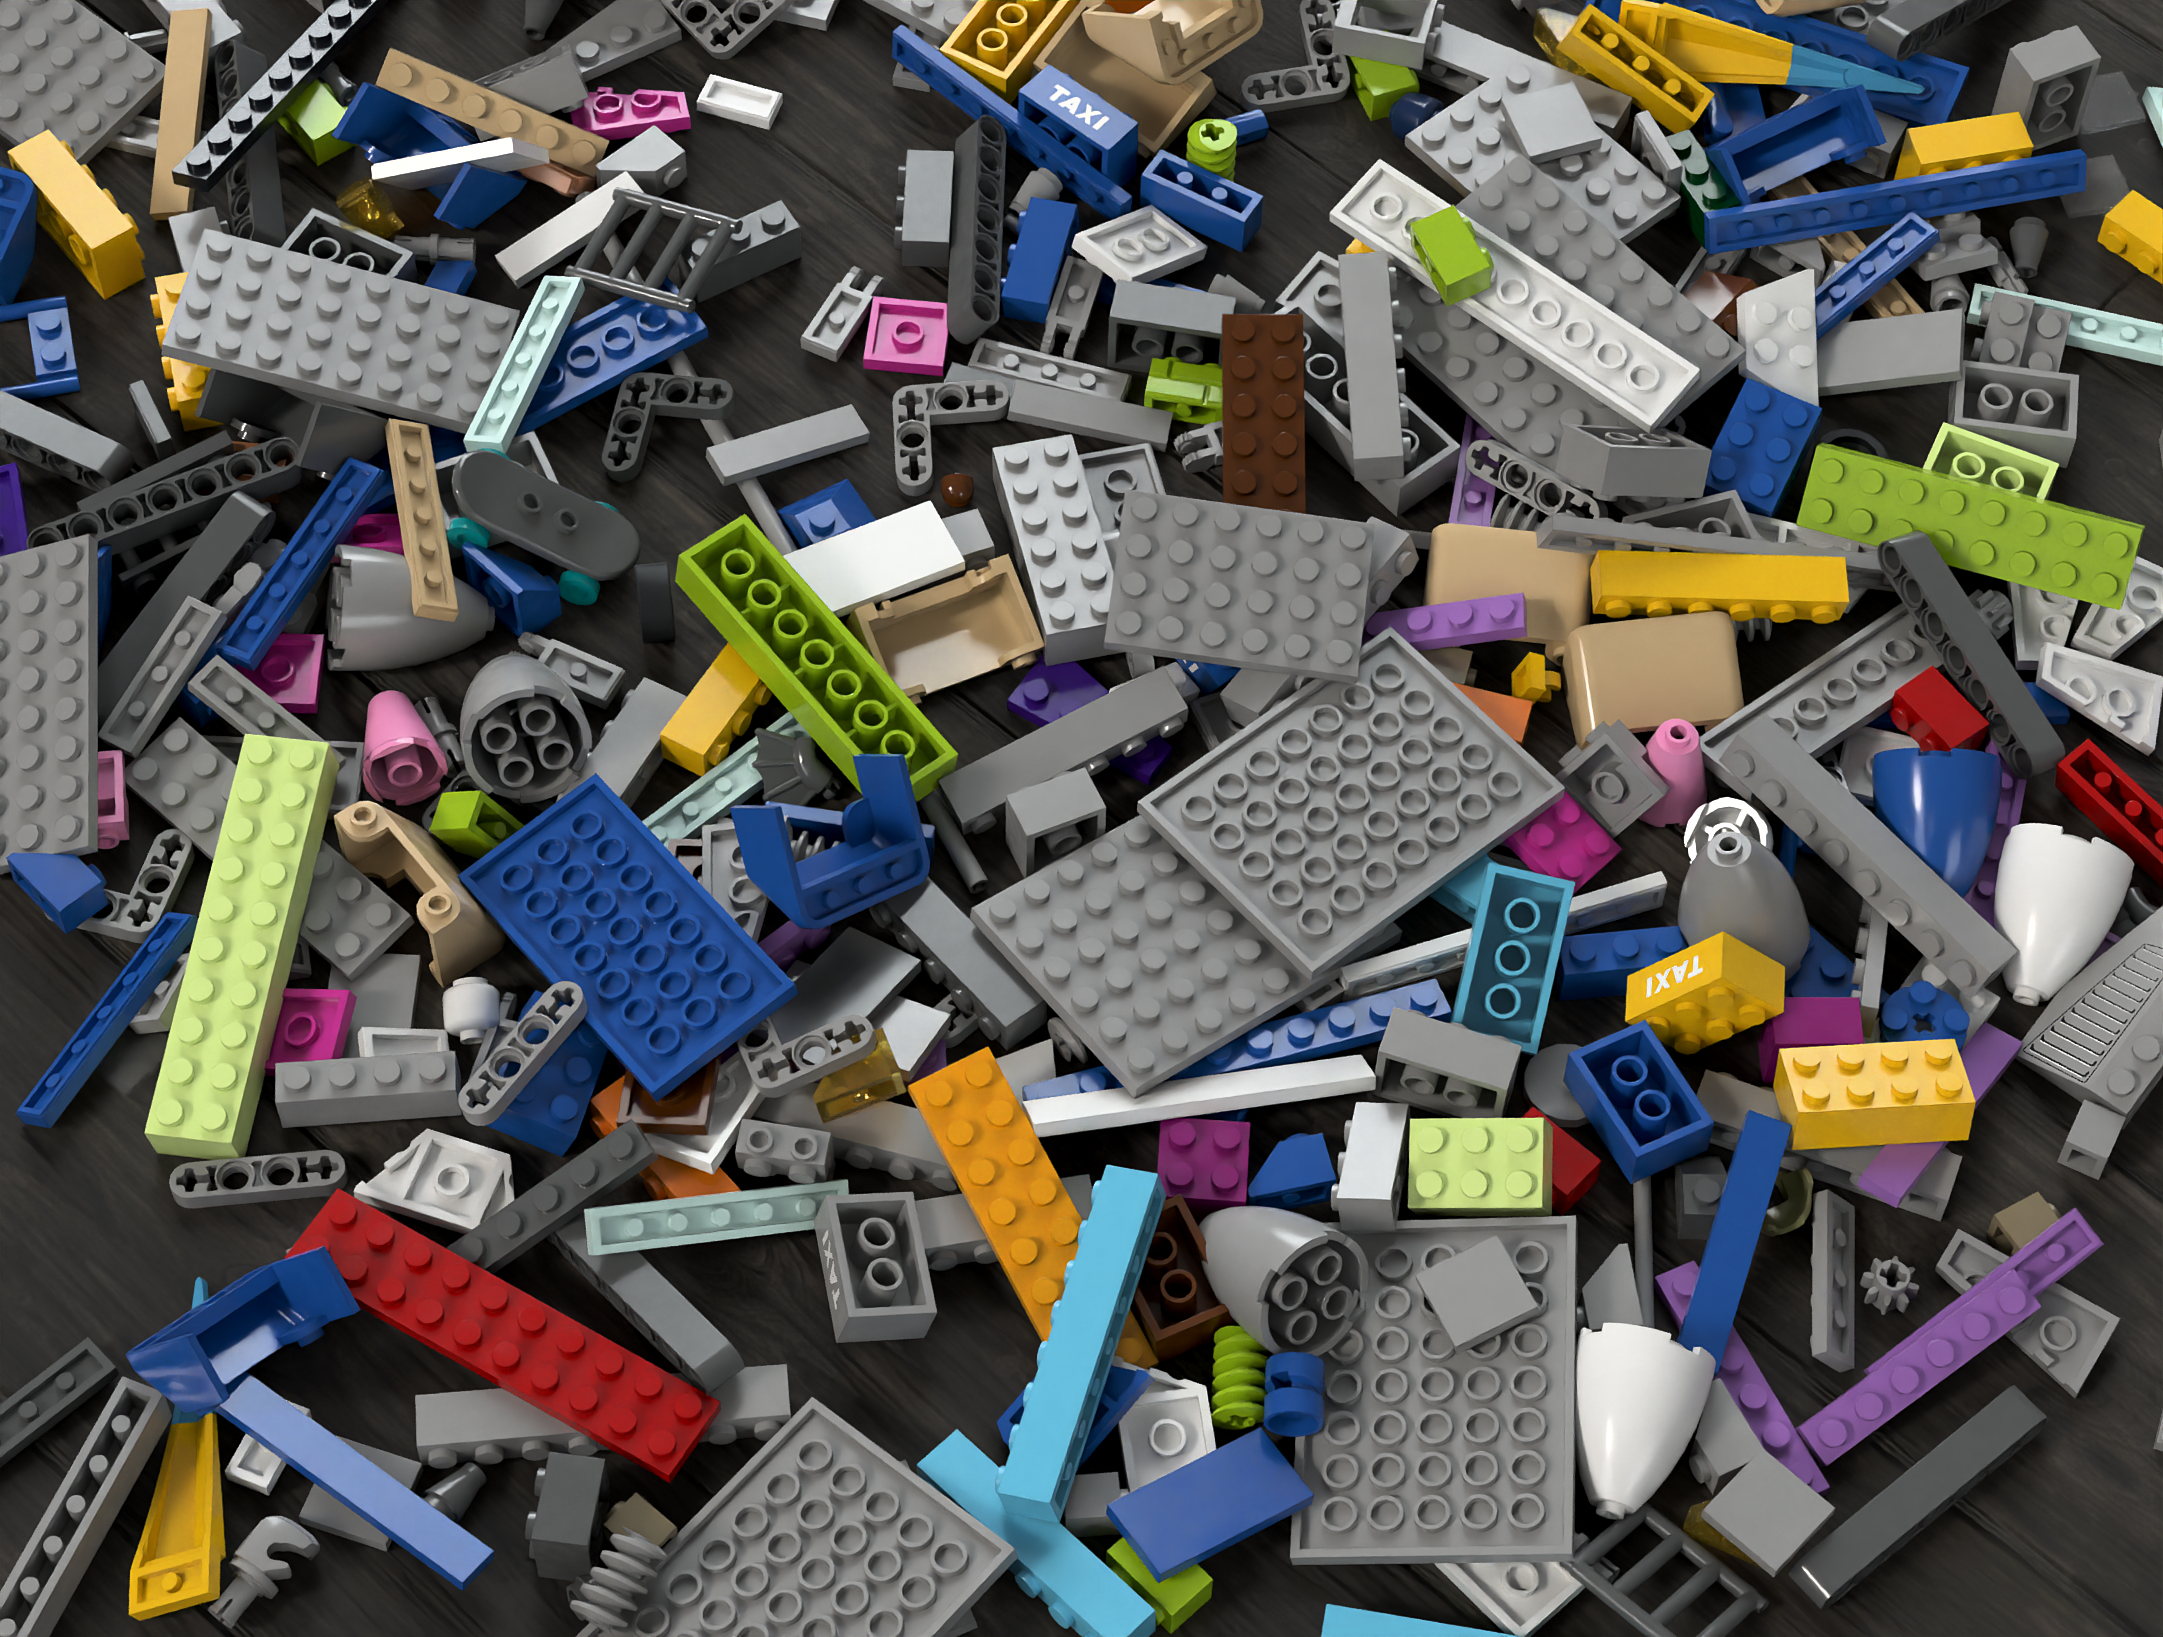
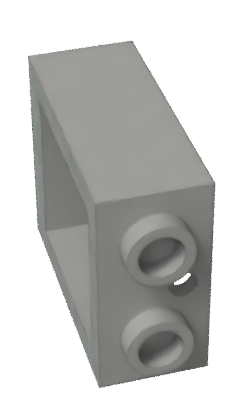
[1332,0,1445,70]

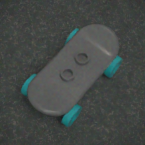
[447,448,641,605]

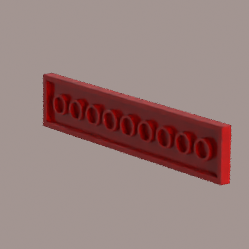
[284,1188,721,1483]

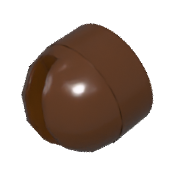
[941,473,974,508]

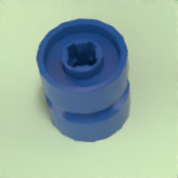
[1264,1352,1325,1437]

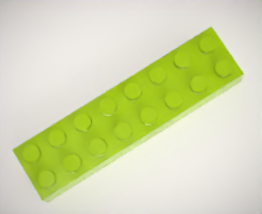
[1796,443,2145,610]
[675,514,958,802]

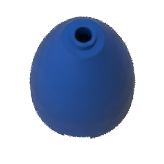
[1872,748,2003,899]

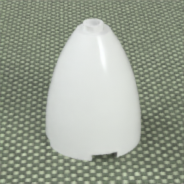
[1994,823,2134,1006]
[1575,1323,1716,1520]

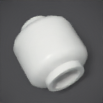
[442,977,500,1045]

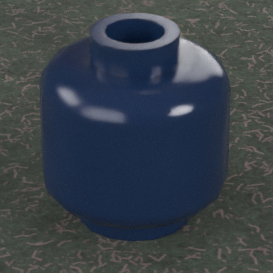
[1389,92,1445,142]

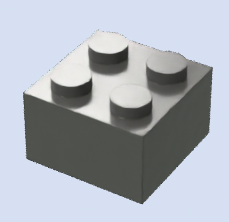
[525,1452,612,1581]

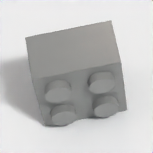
[1006,767,1106,879]

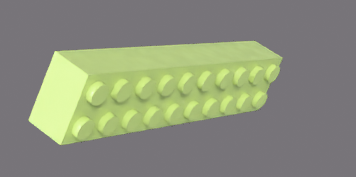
[144,734,339,1160]

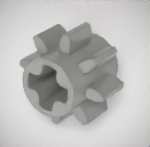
[1968,589,2013,640]
[1860,1256,1919,1315]

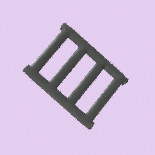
[564,187,743,314]
[1559,1502,1769,1637]

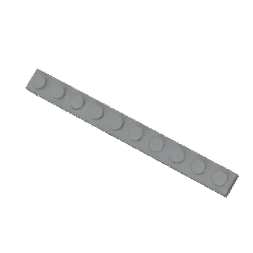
[1536,513,1896,592]

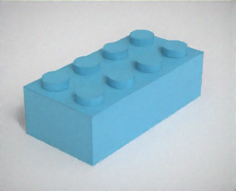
[1450,862,1575,1056]

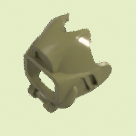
[1761,1168,1813,1237]

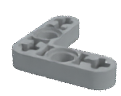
[660,0,795,60]
[1240,0,1350,113]
[892,380,1010,496]
[44,829,195,943]
[736,1014,877,1098]

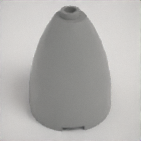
[325,544,495,671]
[460,654,592,803]
[1678,832,1811,982]
[1199,1206,1369,1357]

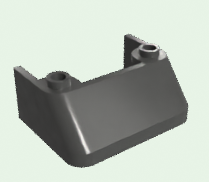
[195,368,394,481]

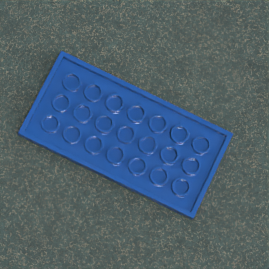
[457,773,799,1102]

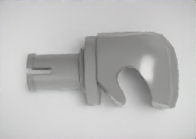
[208,1516,320,1629]

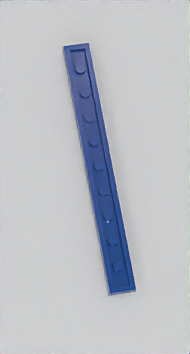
[1704,149,2087,255]
[1022,978,1452,1101]

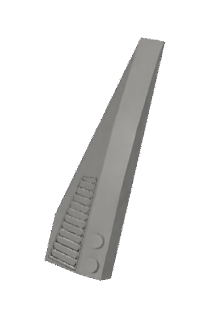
[2015,906,2163,1130]

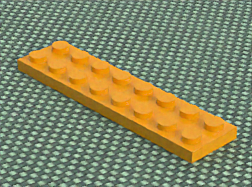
[908,1046,1159,1370]

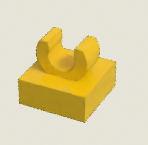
[1511,652,1561,706]

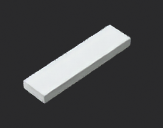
[495,171,644,289]

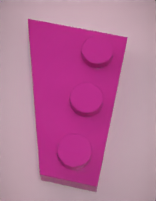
[569,87,691,140]

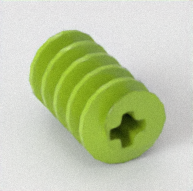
[1186,119,1237,182]
[1211,1326,1270,1430]

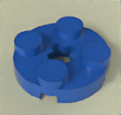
[1879,981,1970,1053]

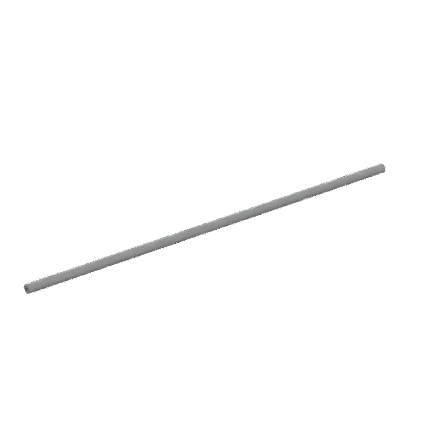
[575,191,989,894]

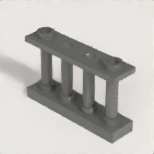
[77,430,275,599]

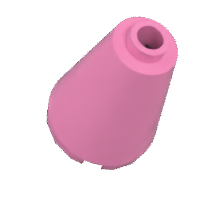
[361,690,448,806]
[1638,719,1708,828]

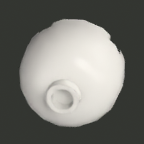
[1684,797,1774,863]

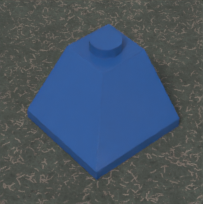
[776,479,876,549]
[462,541,562,638]

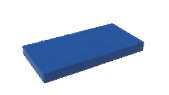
[1106,1427,1314,1583]

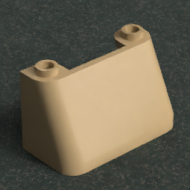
[1033,0,1217,160]
[1081,0,1263,86]
[1423,523,1596,667]
[845,554,1045,706]
[1560,611,1744,751]
[334,801,506,988]

